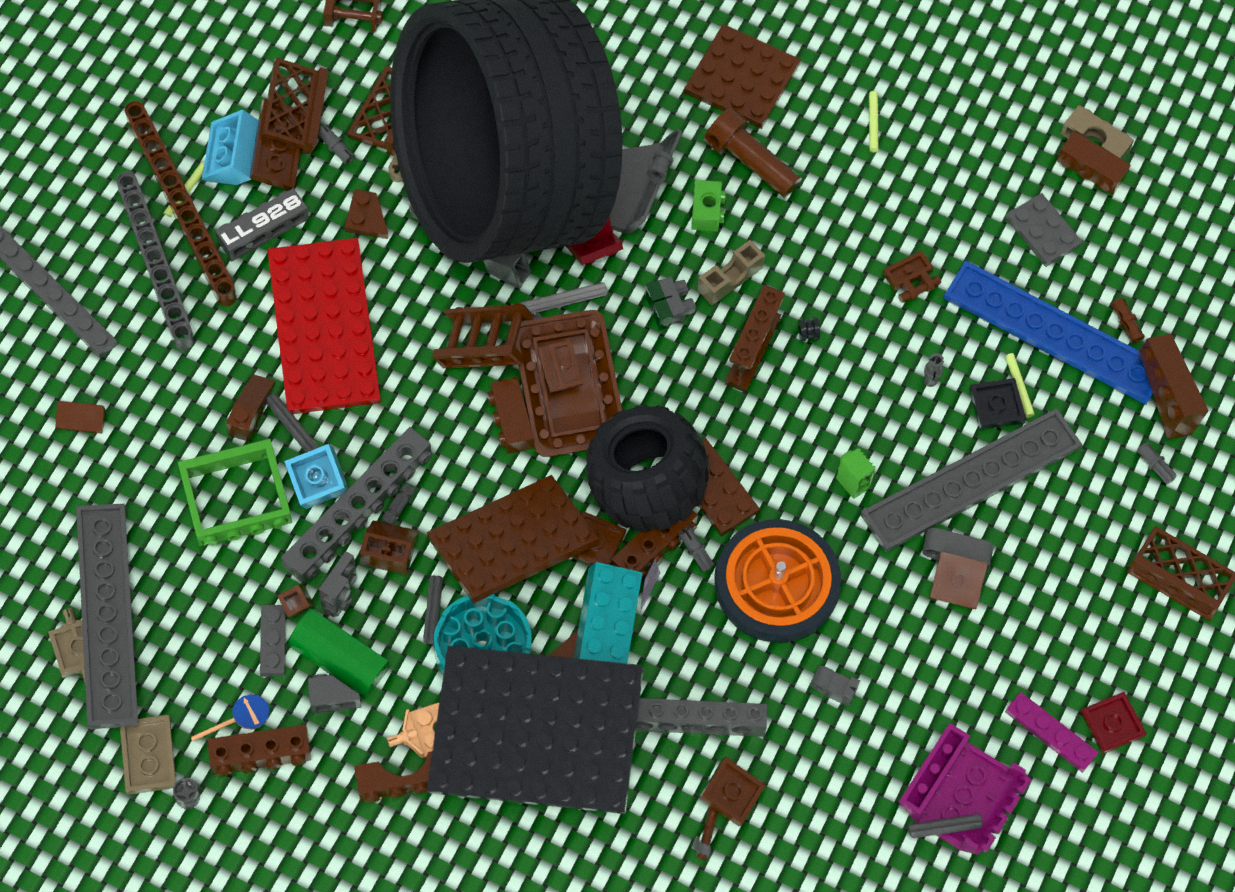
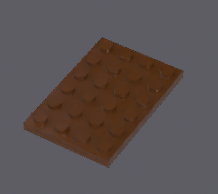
[427,475,599,604]

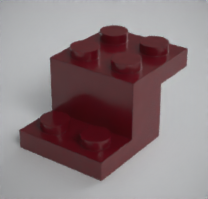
[565,216,623,265]

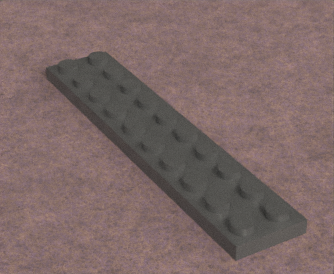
[861,408,1083,553]
[76,503,138,729]

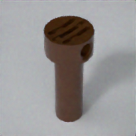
[703,107,802,198]

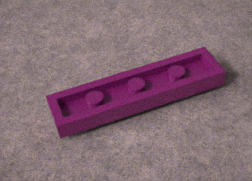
[1005,692,1099,773]

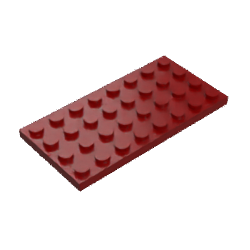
[268,238,381,414]

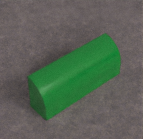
[288,608,389,699]

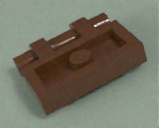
[882,250,941,303]

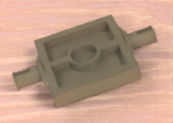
[48,608,85,682]

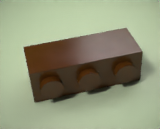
[1057,131,1131,194]
[487,377,534,454]

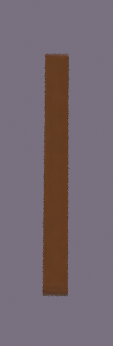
[125,101,237,306]

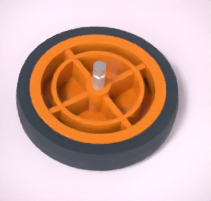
[715,519,841,643]

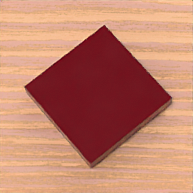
[1080,692,1147,755]

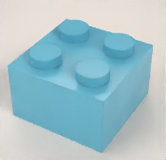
[284,444,349,509]

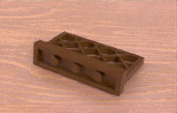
[261,57,329,155]
[347,66,396,156]
[1127,526,1235,621]

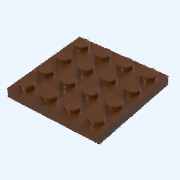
[684,24,801,129]

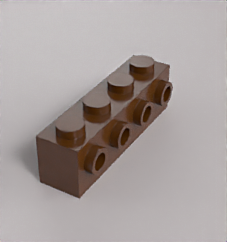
[611,510,698,581]
[207,725,311,776]

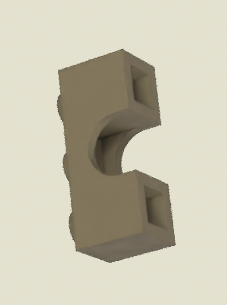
[1061,105,1134,160]
[697,240,765,306]

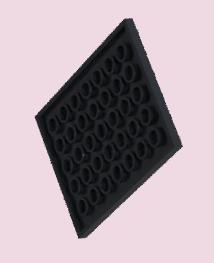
[427,646,644,814]

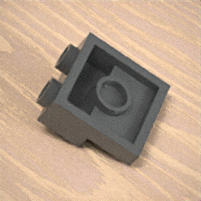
[319,551,357,617]

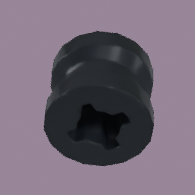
[798,317,820,341]

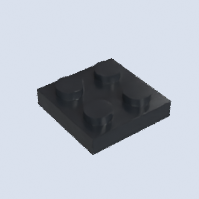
[969,378,1026,430]

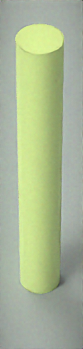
[869,91,878,152]
[163,162,204,218]
[1005,353,1035,418]

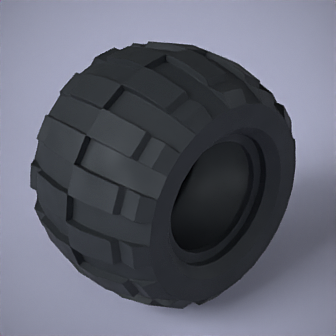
[586,405,709,532]

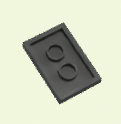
[1005,193,1082,267]

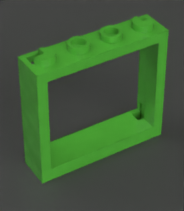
[178,439,292,547]

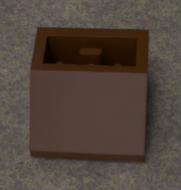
[359,520,419,575]

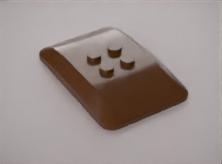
[515,310,622,457]

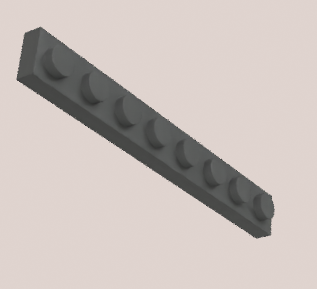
[0,226,118,359]

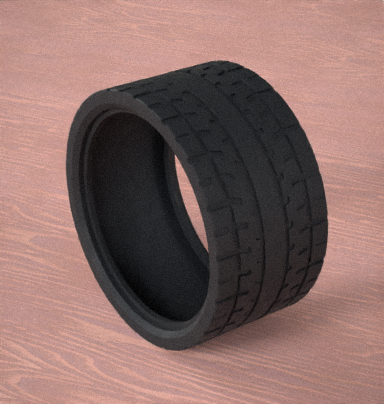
[390,0,623,263]

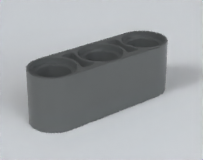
[922,528,994,570]

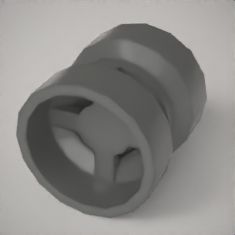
[173,778,200,809]

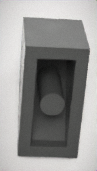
[308,674,361,714]

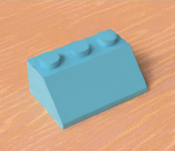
[202,110,258,185]

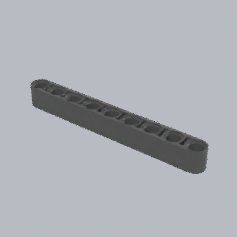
[116,171,194,351]

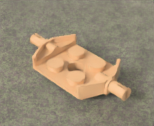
[387,703,439,758]

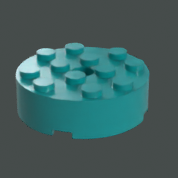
[434,594,532,674]

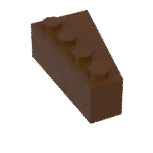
[1139,334,1209,440]

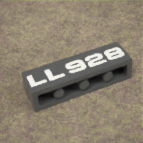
[215,188,309,262]

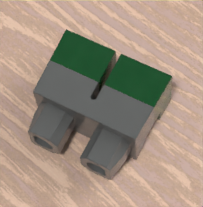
[644,277,696,331]

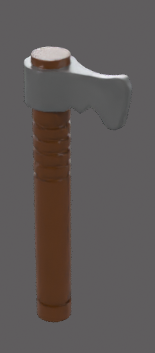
[692,806,718,860]

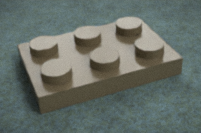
[120,715,176,795]

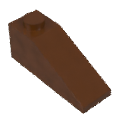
[226,374,275,442]

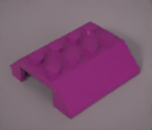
[899,723,1032,855]

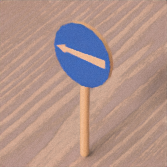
[191,694,270,741]

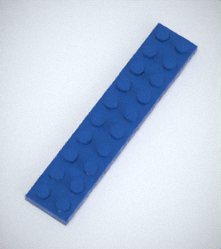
[943,260,1153,405]

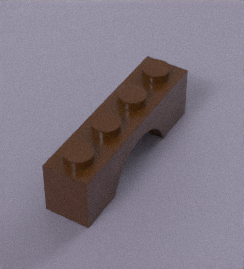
[354,751,432,803]

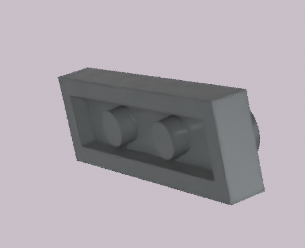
[260,605,286,677]

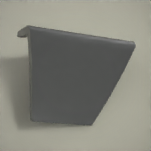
[610,129,683,234]

